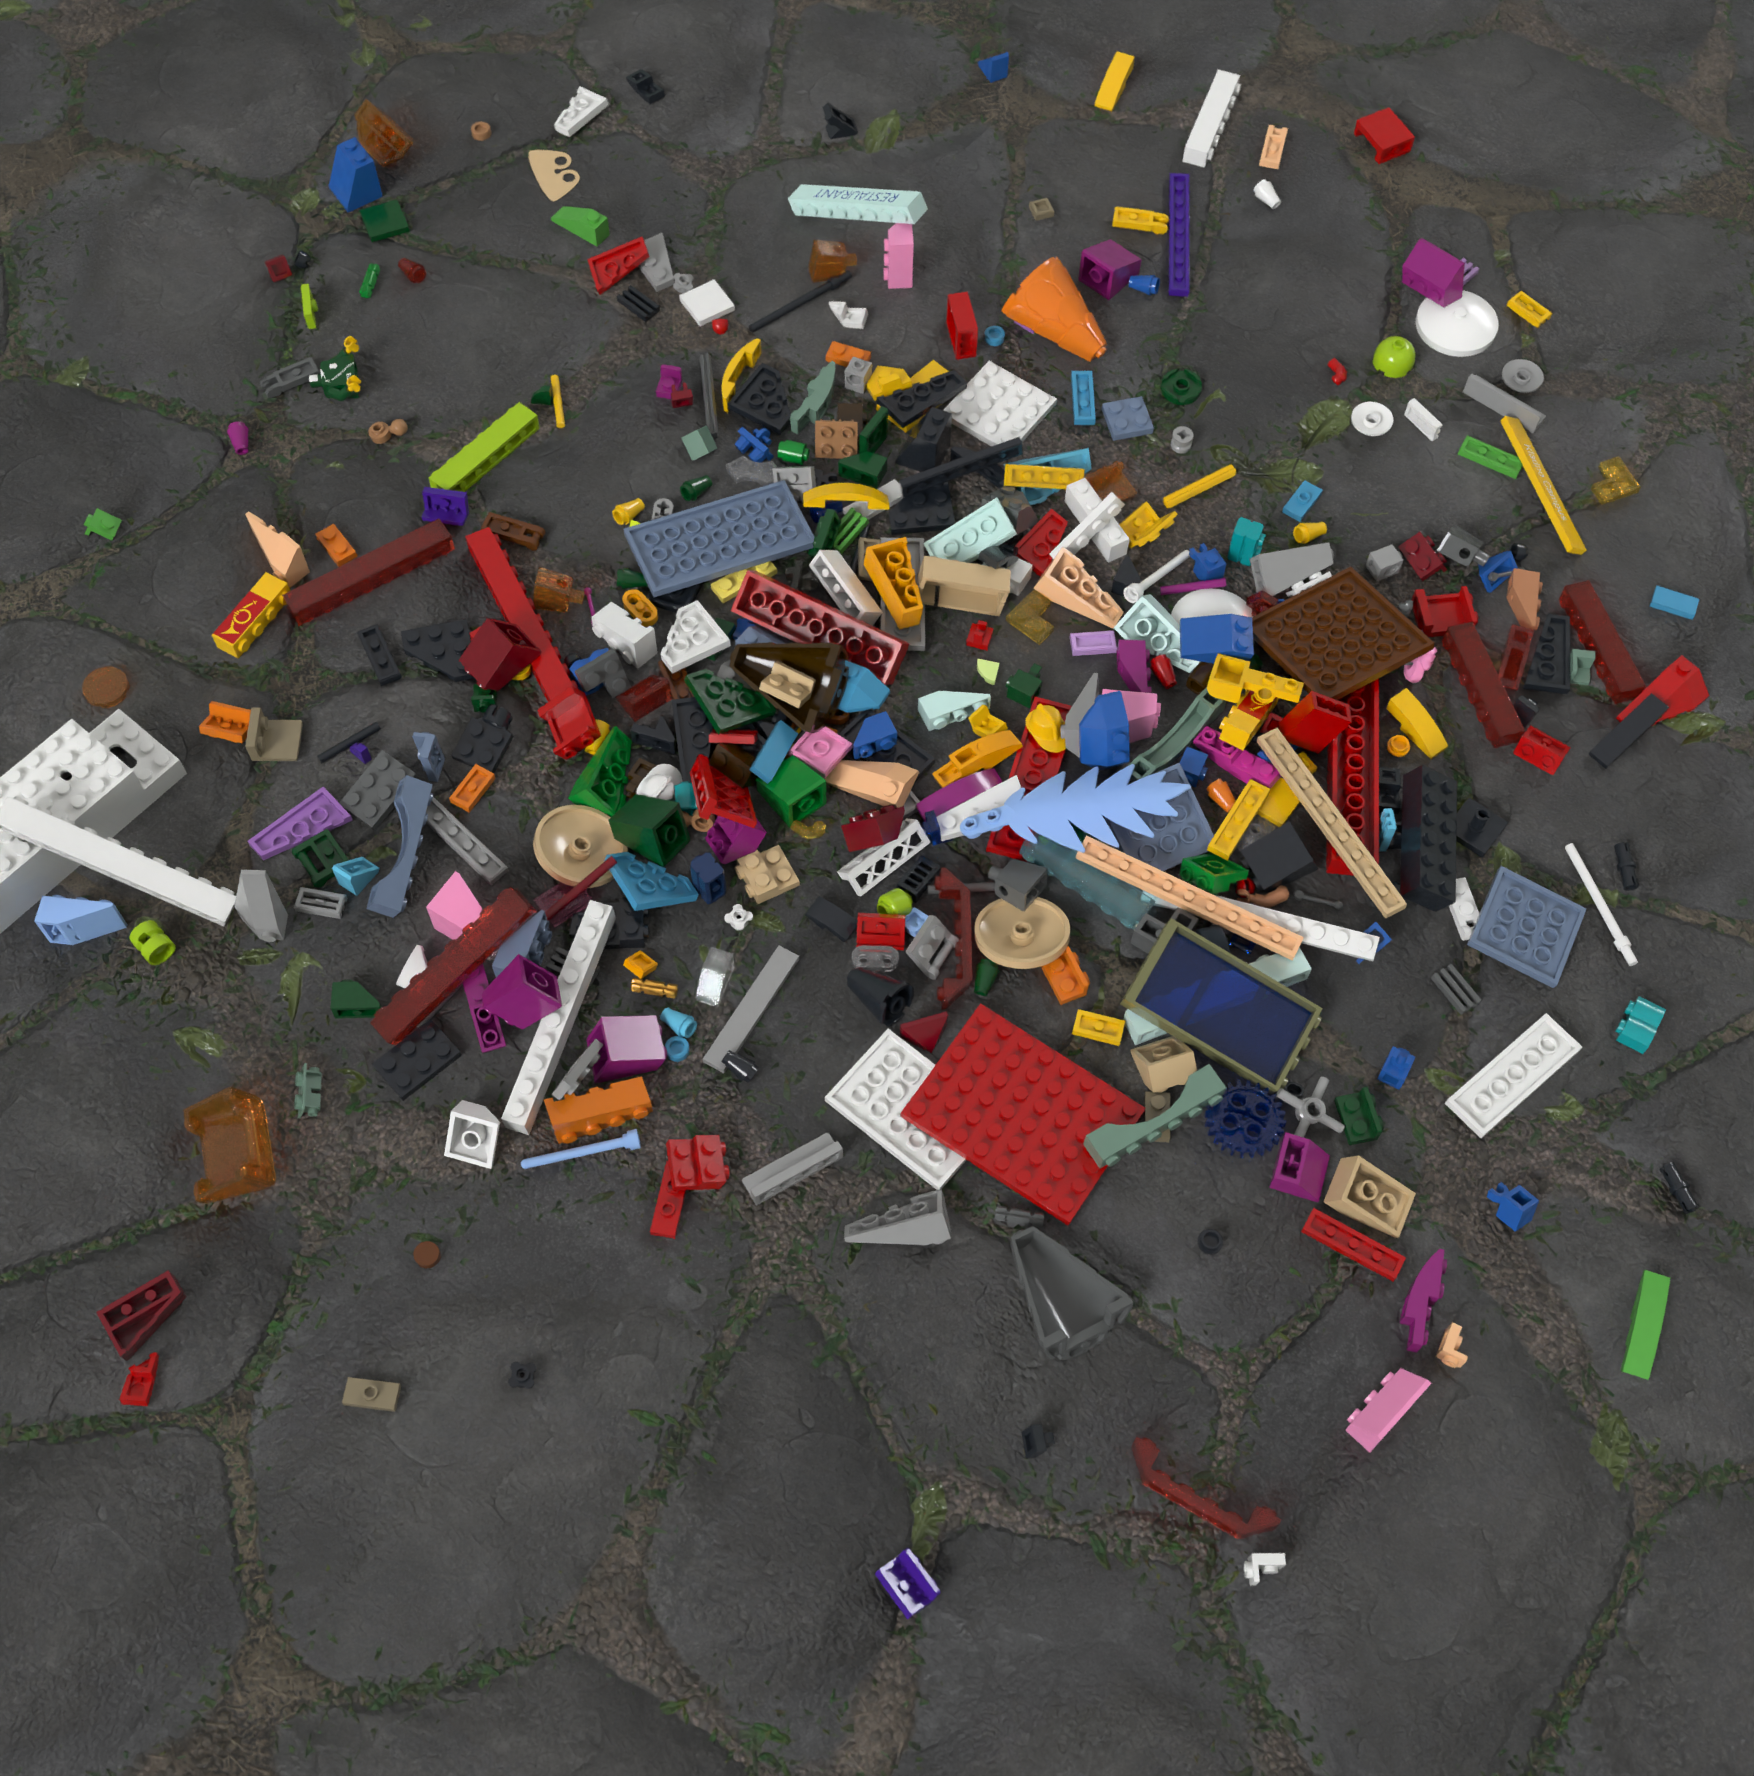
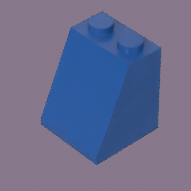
[329,137,383,213]

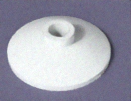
[1351,402,1393,436]

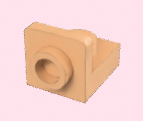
[1436,1322,1468,1368]

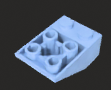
[34,895,127,945]

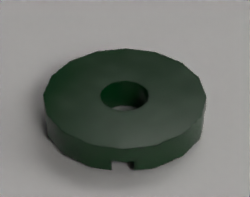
[1161,369,1202,405]

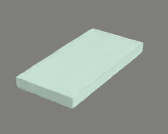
[923,498,1017,563]

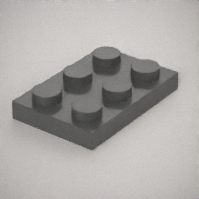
[339,750,418,830]

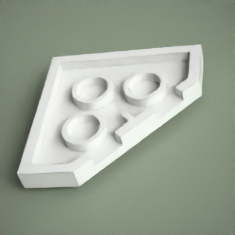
[661,600,731,673]

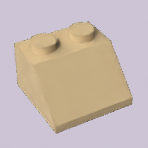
[1131,1036,1197,1093]

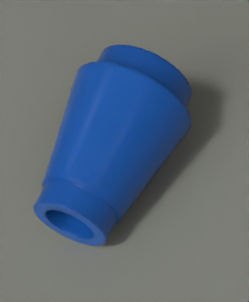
[1129,275,1160,295]

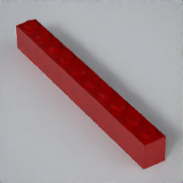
[465,527,578,702]

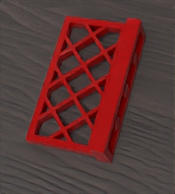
[690,754,757,828]

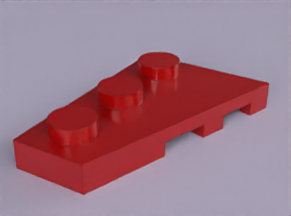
[587,237,650,295]
[1014,509,1068,577]

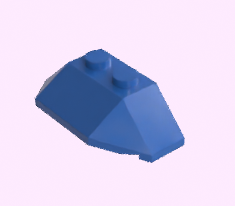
[1079,691,1129,771]

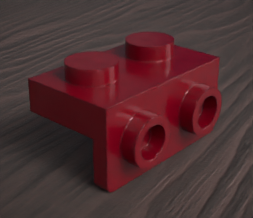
[1398,532,1447,581]

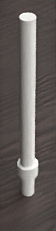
[1565,843,1638,966]

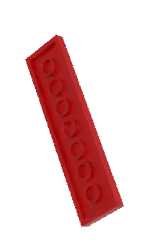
[986,697,1072,863]

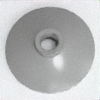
[1502,359,1544,393]

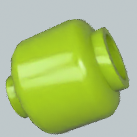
[877,888,912,915]

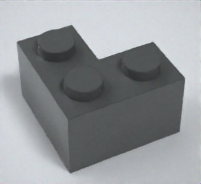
[1130,907,1199,967]

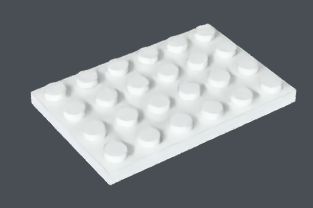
[825,1029,966,1190]

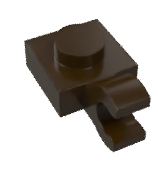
[625,758,656,799]

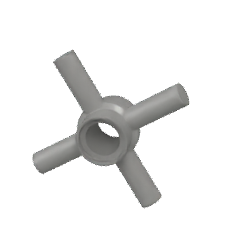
[1276,1077,1345,1138]

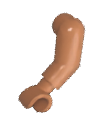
[1237,885,1289,908]

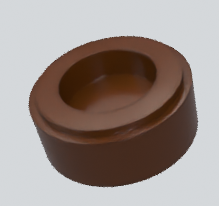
[413,1241,441,1268]

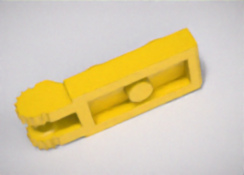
[1112,207,1169,234]

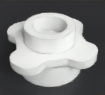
[724,904,753,930]

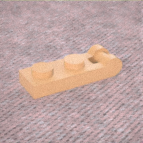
[1259,124,1288,169]

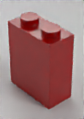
[1279,691,1352,753]

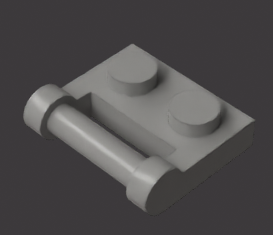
[906,915,960,980]

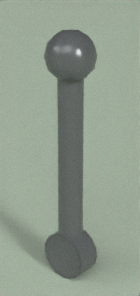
[1488,567,1525,581]
[1294,890,1343,910]

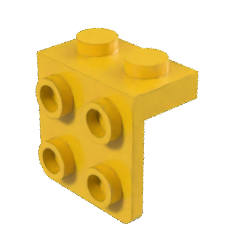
[1119,501,1178,548]

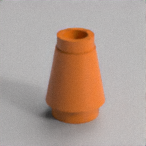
[1206,778,1236,813]

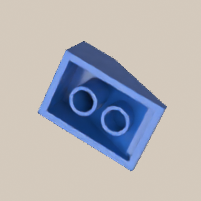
[1180,614,1254,664]

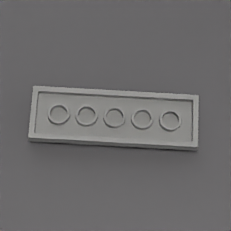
[881,538,925,651]

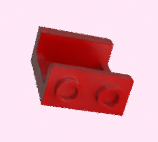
[1354,107,1415,164]
[1411,586,1478,637]
[537,686,601,760]

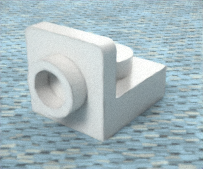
[1244,1553,1286,1586]

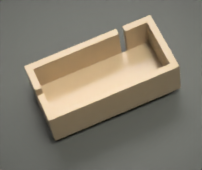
[916,556,1011,617]

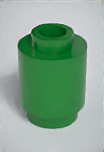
[778,440,810,465]

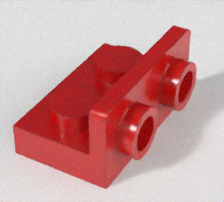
[1513,725,1571,775]

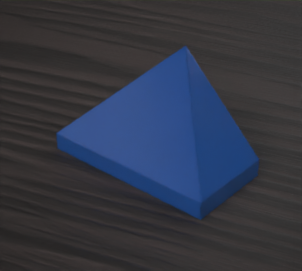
[1478,551,1518,593]

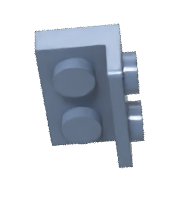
[412,732,445,782]

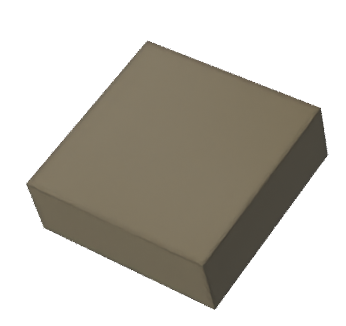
[1029,198,1055,221]

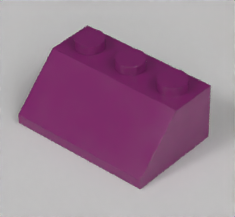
[1402,238,1465,308]

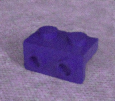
[422,487,469,526]
[875,1548,940,1620]

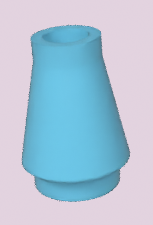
[660,1007,697,1038]

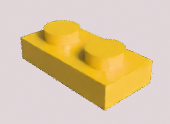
[1072,1009,1125,1046]

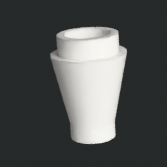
[1254,179,1281,209]

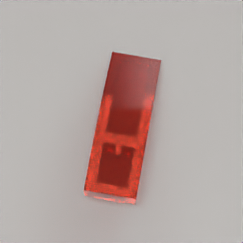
[1495,624,1534,691]

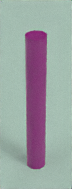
[1160,578,1226,595]

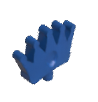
[733,618,755,640]

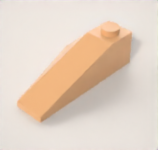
[245,511,310,588]
[1034,547,1124,628]
[824,760,919,808]

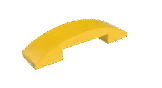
[722,338,761,412]
[803,483,889,510]

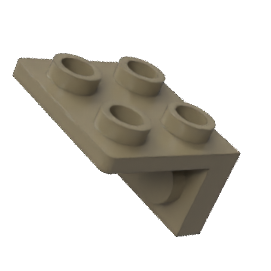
[245,708,303,761]

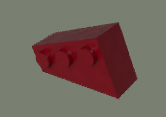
[96,1270,186,1361]

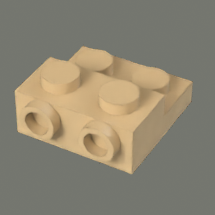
[735,845,800,904]

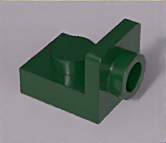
[471,684,497,713]

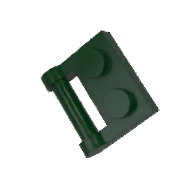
[292,829,349,888]

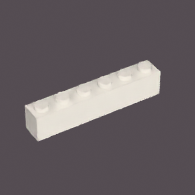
[1183,70,1241,168]

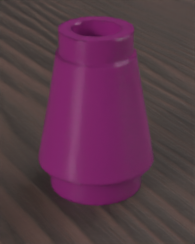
[227,422,249,455]

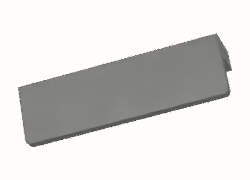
[1463,374,1546,433]
[742,1133,843,1205]

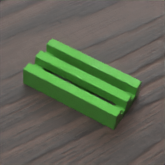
[833,508,869,554]

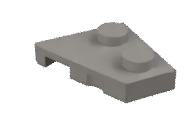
[772,466,817,509]

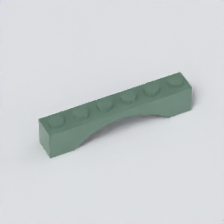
[1128,687,1227,785]
[1083,1064,1226,1168]

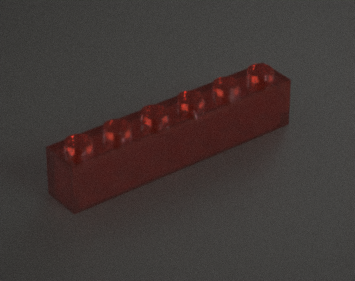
[1559,580,1646,704]
[1442,622,1525,748]

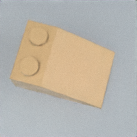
[1324,1156,1416,1238]

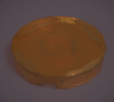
[82,666,130,708]

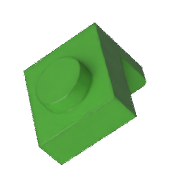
[84,508,122,540]

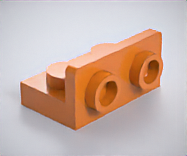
[1041,946,1090,1005]

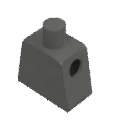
[1437,524,1490,567]
[988,859,1048,912]

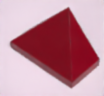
[900,1011,948,1053]

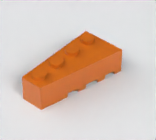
[544,1076,653,1144]

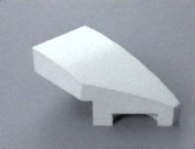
[829,302,868,329]
[396,945,432,994]

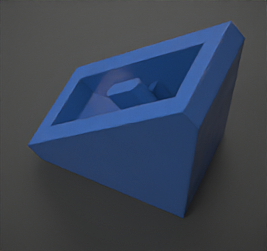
[978,52,1009,83]

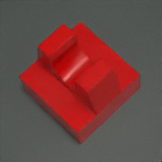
[966,620,994,651]

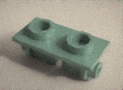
[294,1063,322,1118]

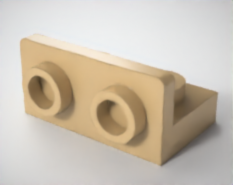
[759,661,816,708]

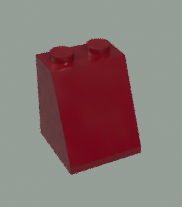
[459,618,542,691]

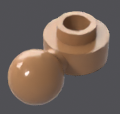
[368,419,408,444]
[682,809,715,832]

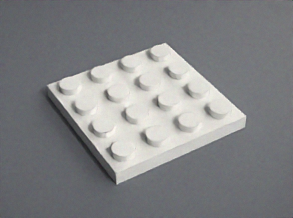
[944,361,1057,447]

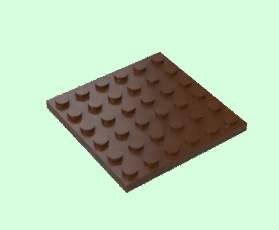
[1252,567,1434,700]

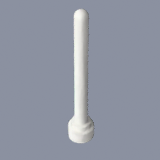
[1124,550,1190,603]

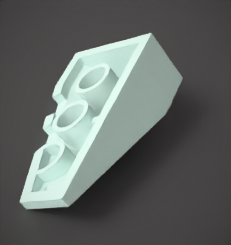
[1114,594,1201,673]

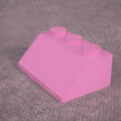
[883,223,914,289]
[1345,1368,1431,1452]

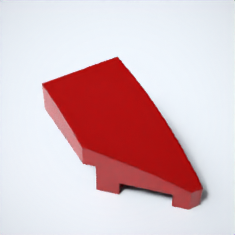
[119,1352,159,1406]

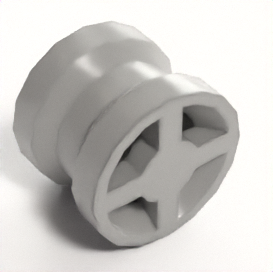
[1171,426,1194,453]

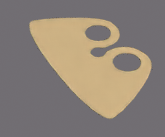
[529,150,580,201]

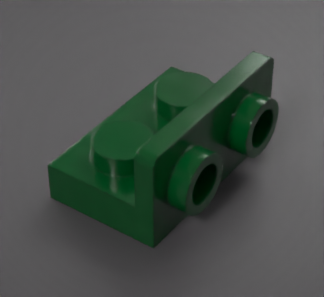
[808,509,841,557]
[1334,1086,1384,1146]

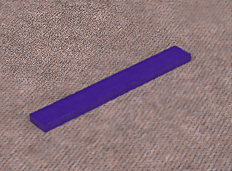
[1168,173,1189,297]

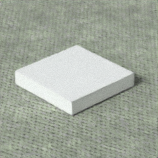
[679,280,735,326]

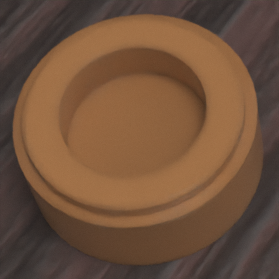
[471,122,491,141]

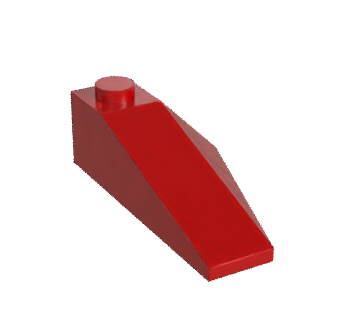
[1616,655,1709,726]

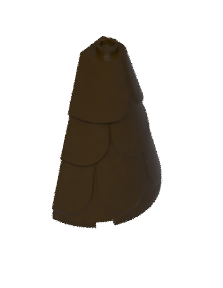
[729,642,849,733]

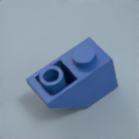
[853,711,897,760]

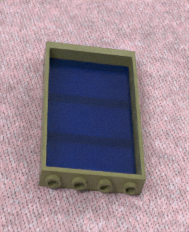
[1120,918,1323,1095]

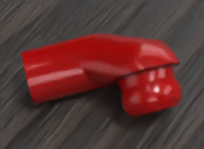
[1328,358,1347,385]

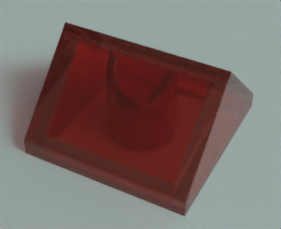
[615,674,672,722]

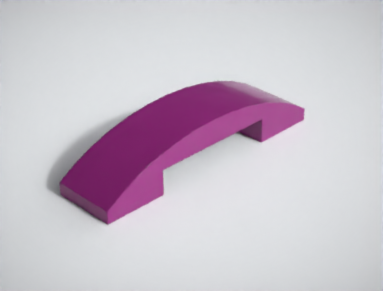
[916,768,1002,825]

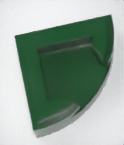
[531,386,553,405]

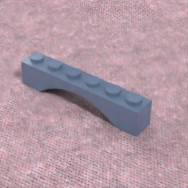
[366,775,433,918]

